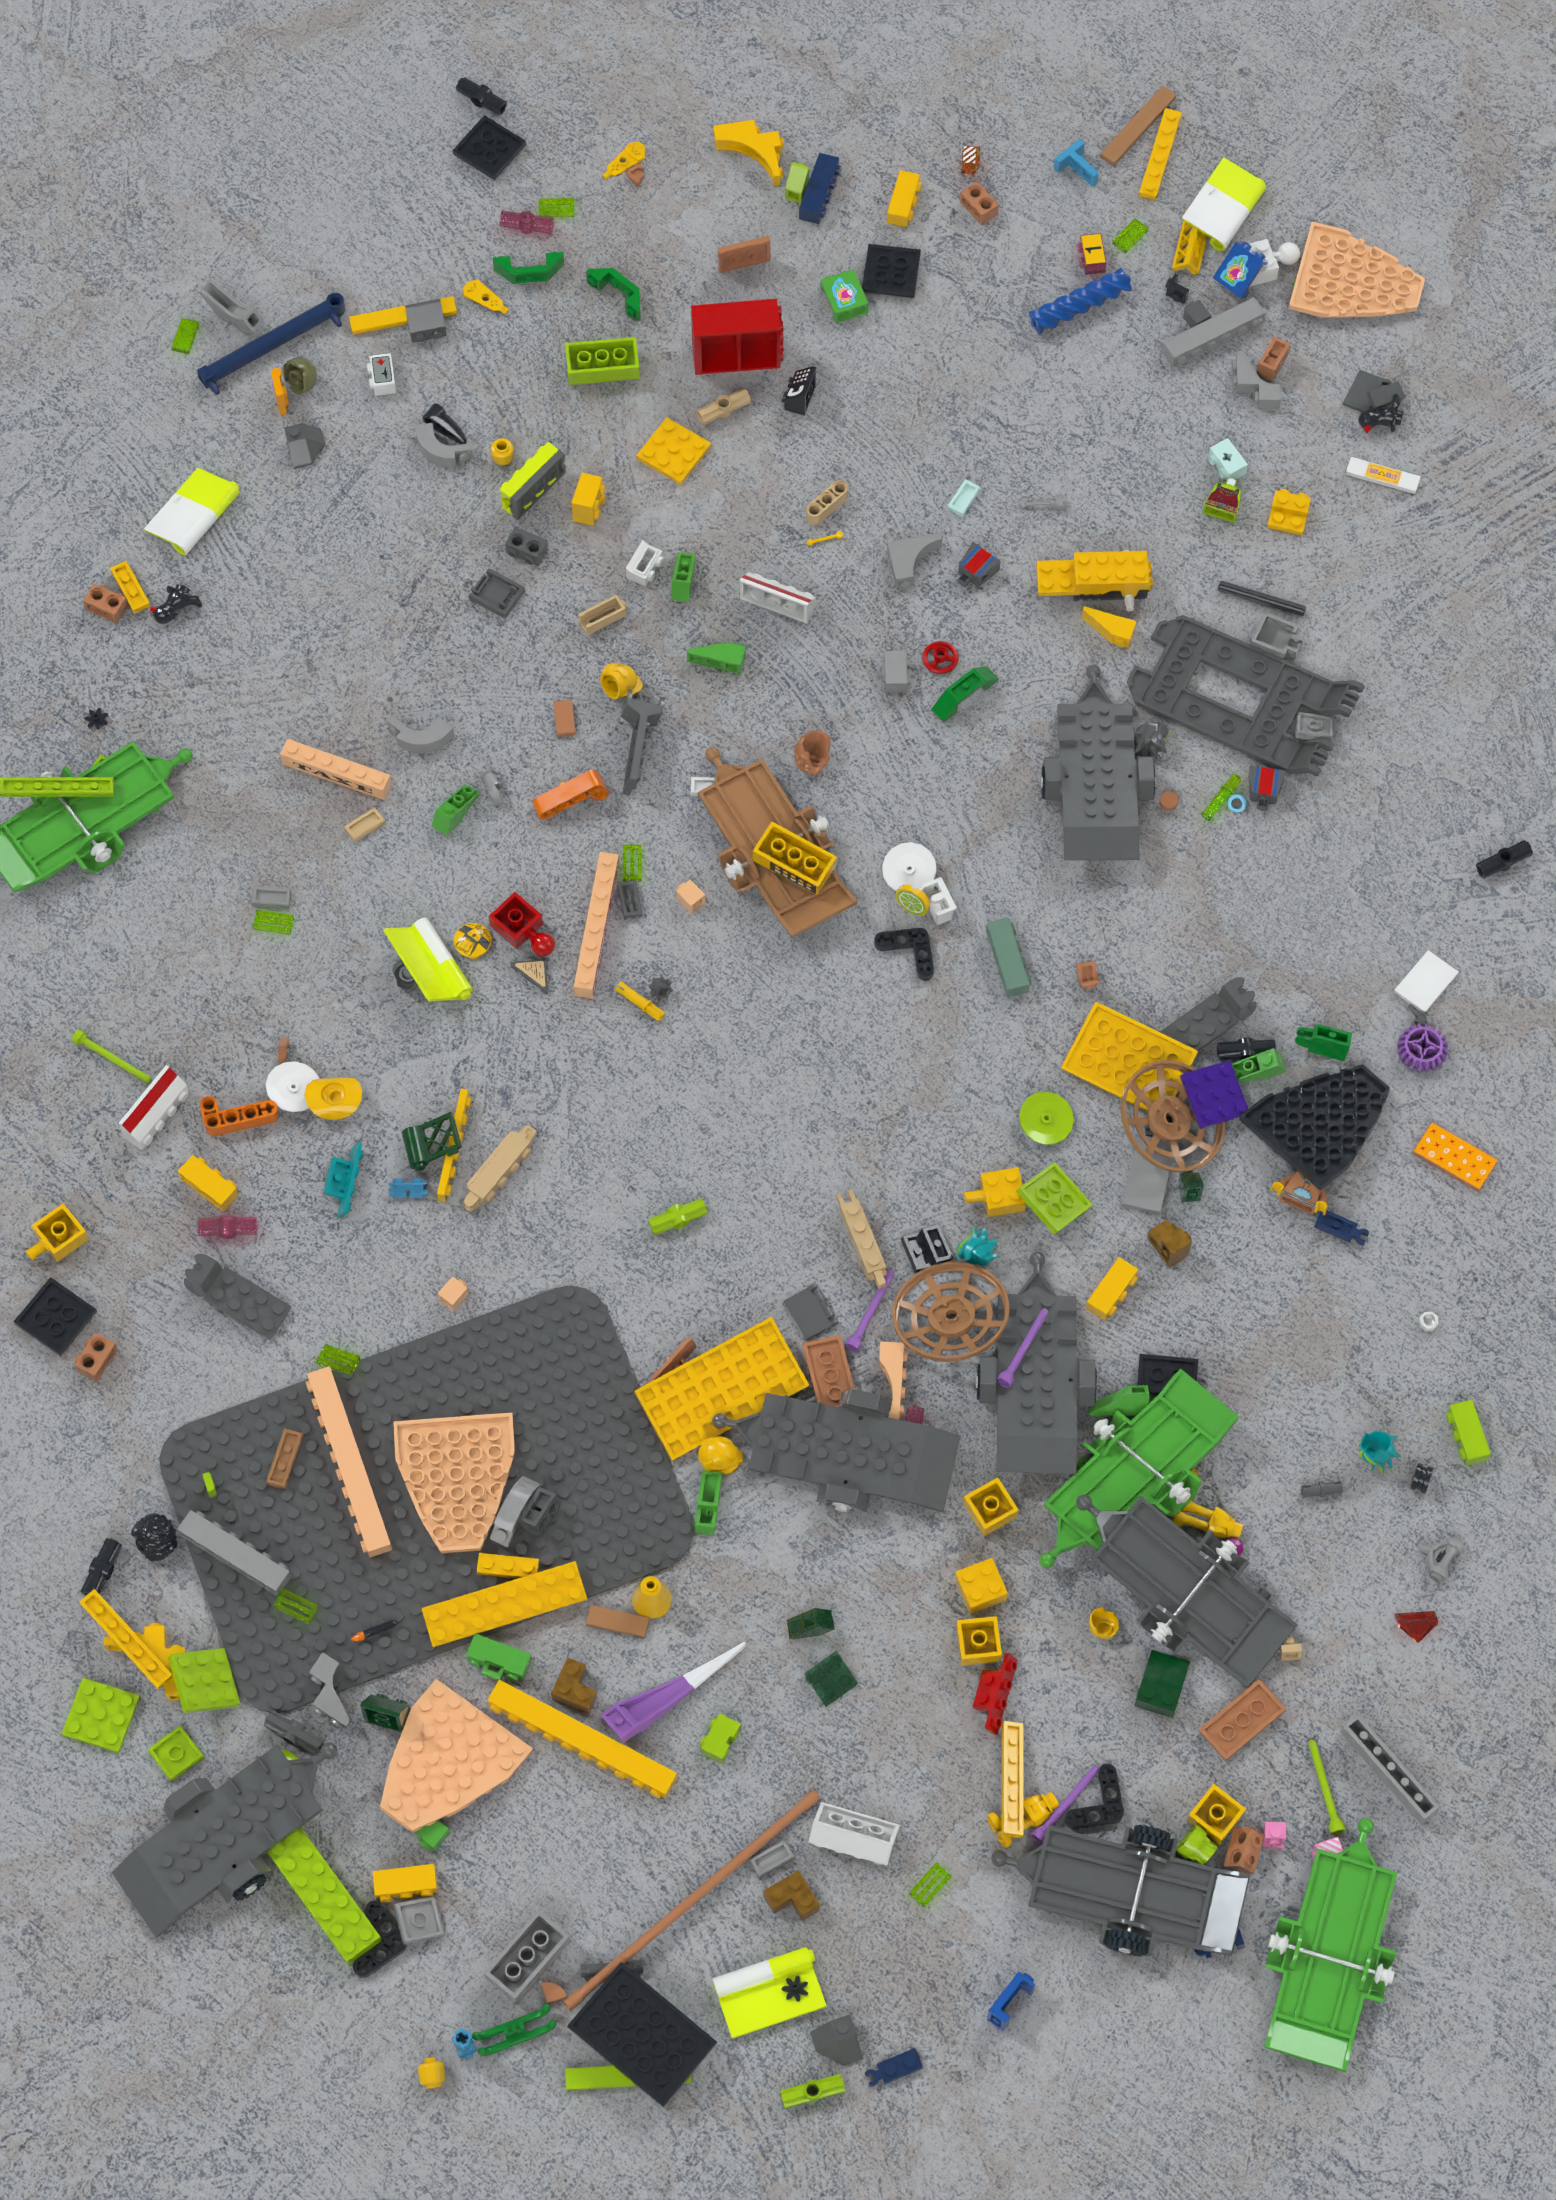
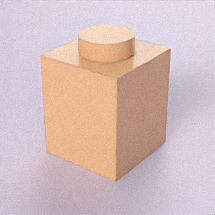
[676,880,705,914]
[437,1277,469,1312]

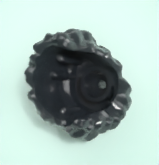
[131,1513,177,1561]

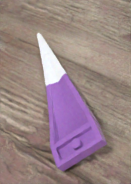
[601,1642,747,1743]

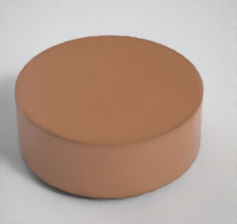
[1160,791,1179,811]

